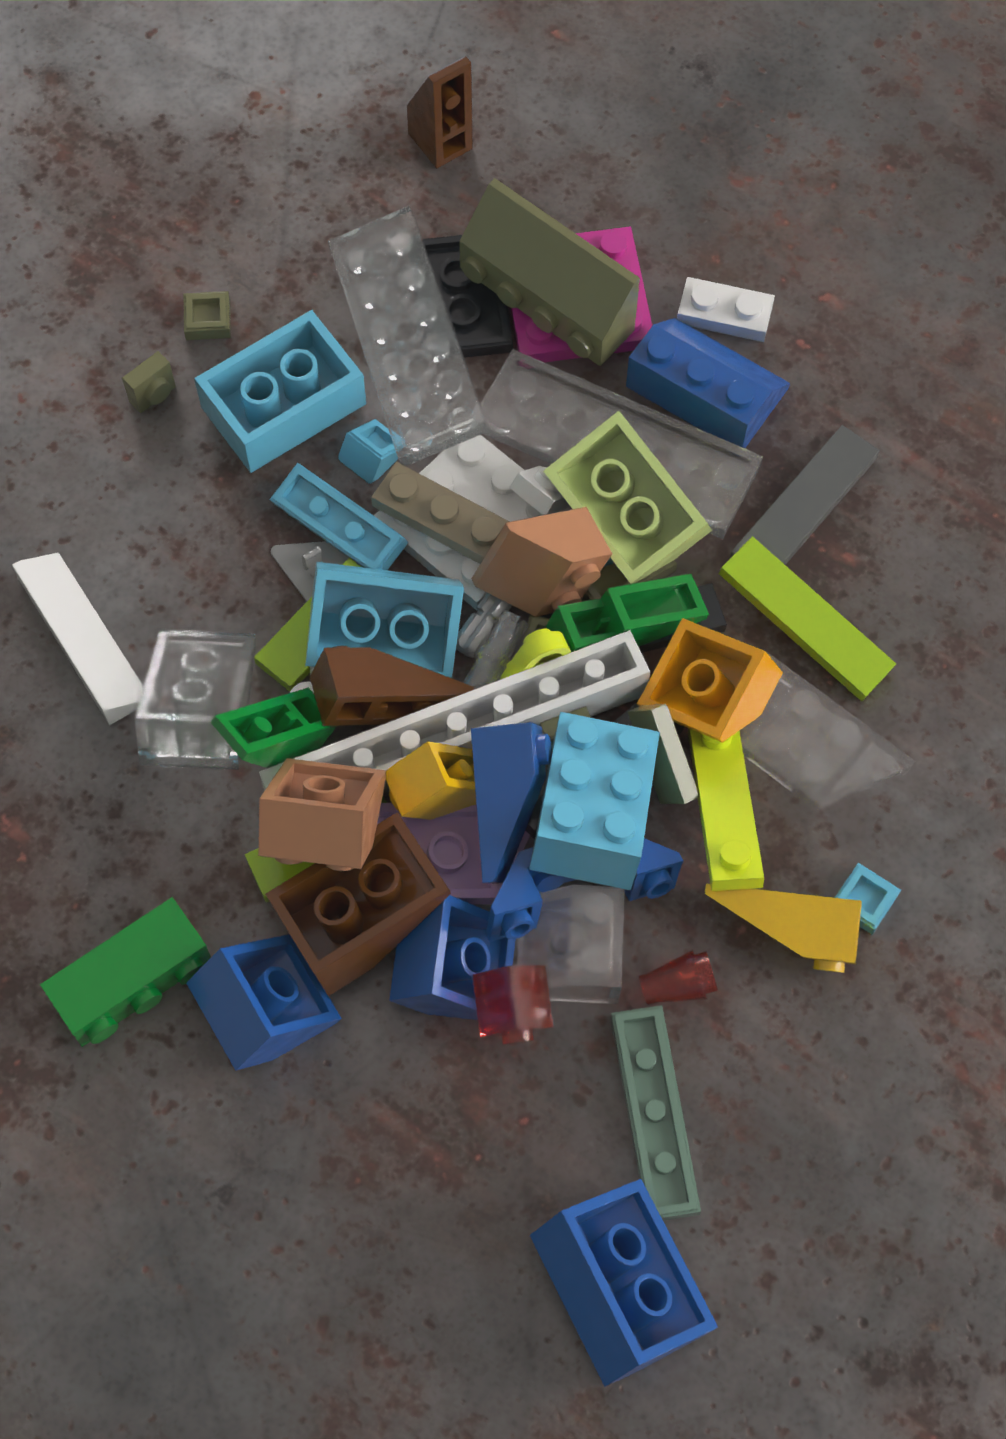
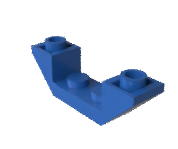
[485,838,683,942]

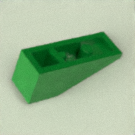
[210,687,337,769]

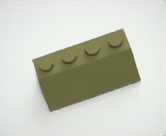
[459,178,640,366]

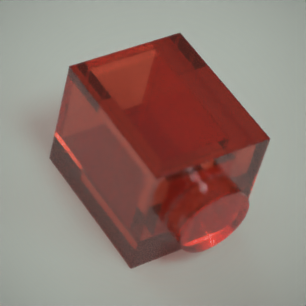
[473,965,554,1045]

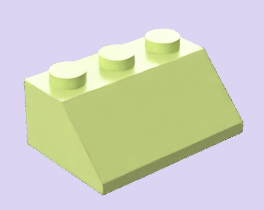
[543,411,712,584]

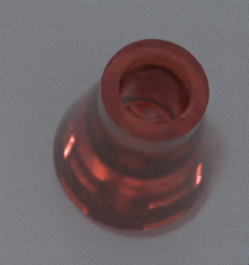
[639,949,718,1005]

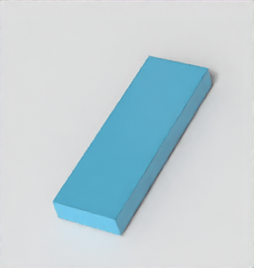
[269,463,408,570]

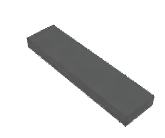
[730,425,880,565]

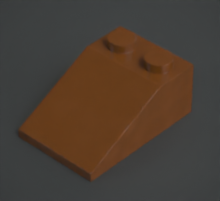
[265,812,451,996]

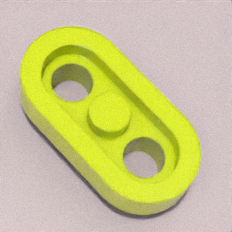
[500,628,571,680]

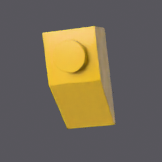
[386,741,476,820]

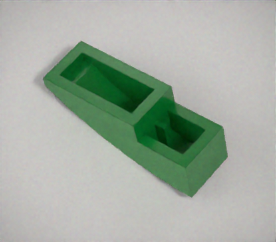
[546,574,709,652]

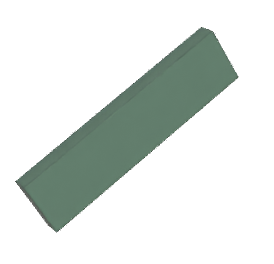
[610,1005,701,1221]

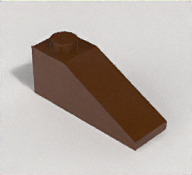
[407,57,473,169]
[310,645,474,726]

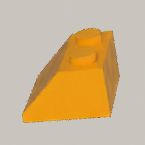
[637,618,783,742]

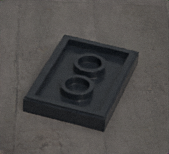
[408,235,513,362]

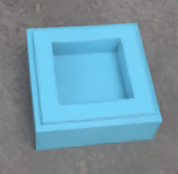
[835,863,901,935]

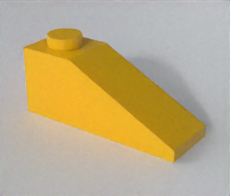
[705,884,862,973]

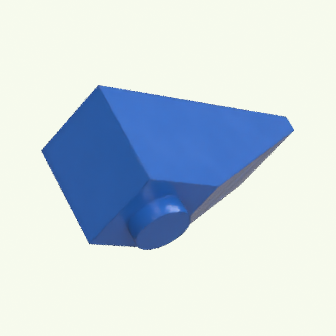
[471,722,552,884]

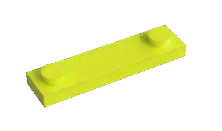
[688,728,764,891]

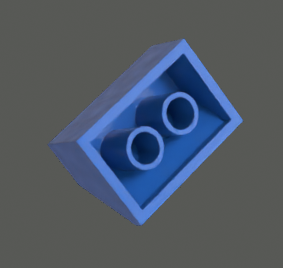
[626,318,790,453]
[530,1179,718,1387]

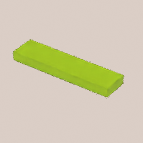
[718,536,896,701]

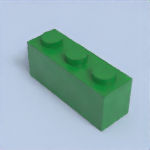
[40,897,211,1047]

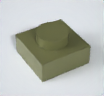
[122,351,176,413]

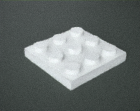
[374,426,573,610]

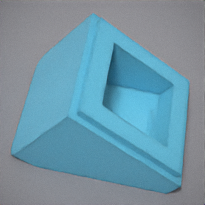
[338,419,409,484]

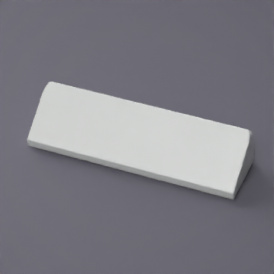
[12,553,152,725]

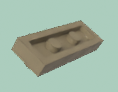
[371,461,510,564]

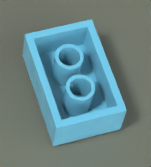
[194,310,366,473]
[529,712,660,890]

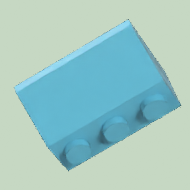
[305,562,464,678]

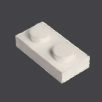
[677,277,775,342]

